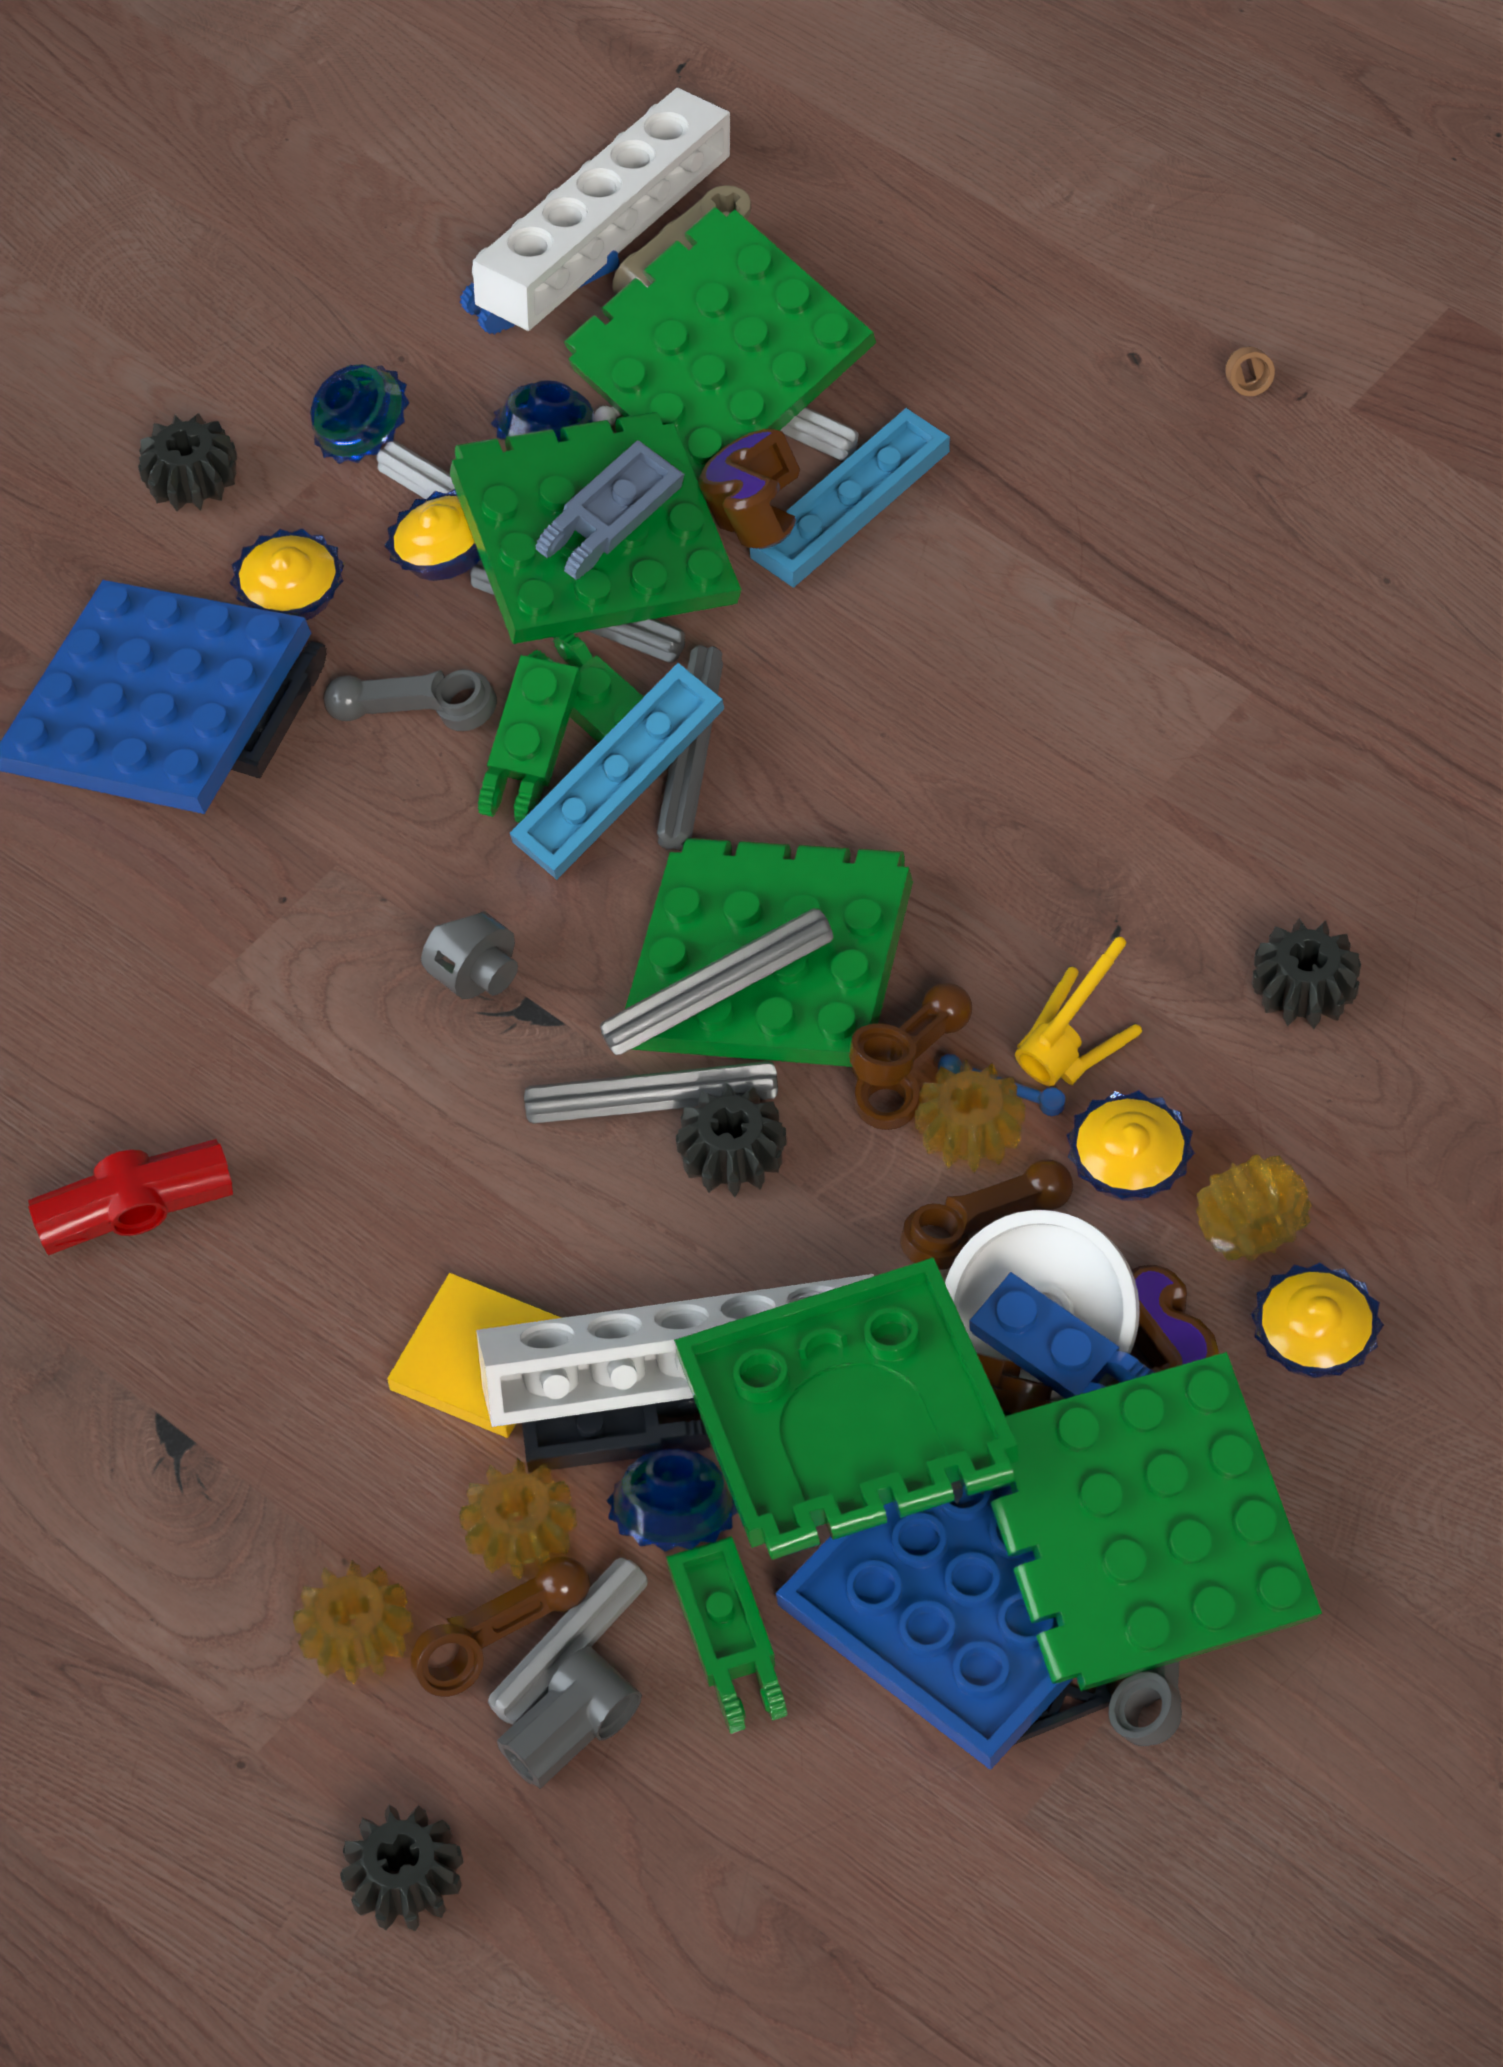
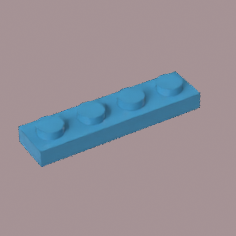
[750,408,950,588]
[510,663,724,880]

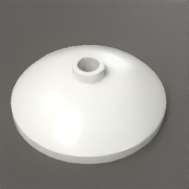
[945,1210,1139,1401]

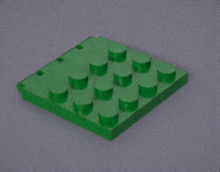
[564,207,876,481]
[450,412,741,644]
[625,838,913,1067]
[674,1258,1019,1560]
[986,1352,1322,1691]

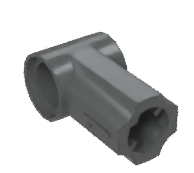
[497,1647,642,1789]

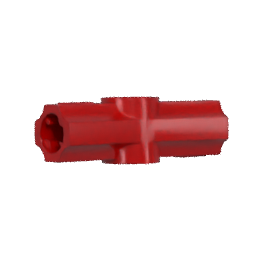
[28,1139,233,1256]

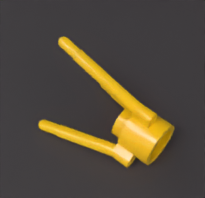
[1015,937,1142,1087]

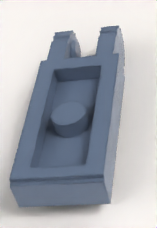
[535,440,685,580]

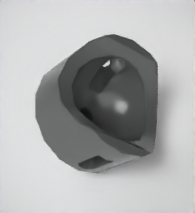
[421,911,518,999]

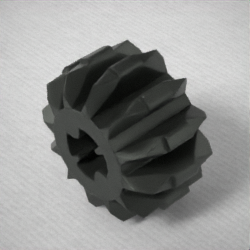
[138,413,237,511]
[1252,918,1361,1029]
[676,1083,787,1197]
[340,1804,464,1931]

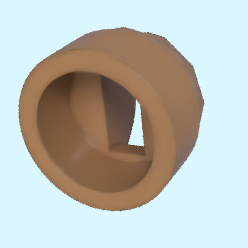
[1225,346,1275,396]

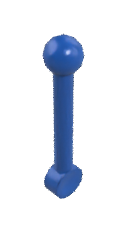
[937,1053,1065,1116]

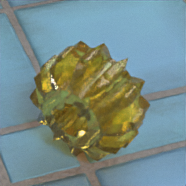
[915,1059,1026,1173]
[1195,1154,1312,1261]
[459,1457,577,1580]
[293,1560,413,1685]

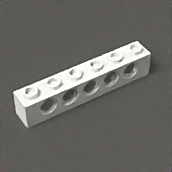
[472,88,730,331]
[476,1274,874,1427]

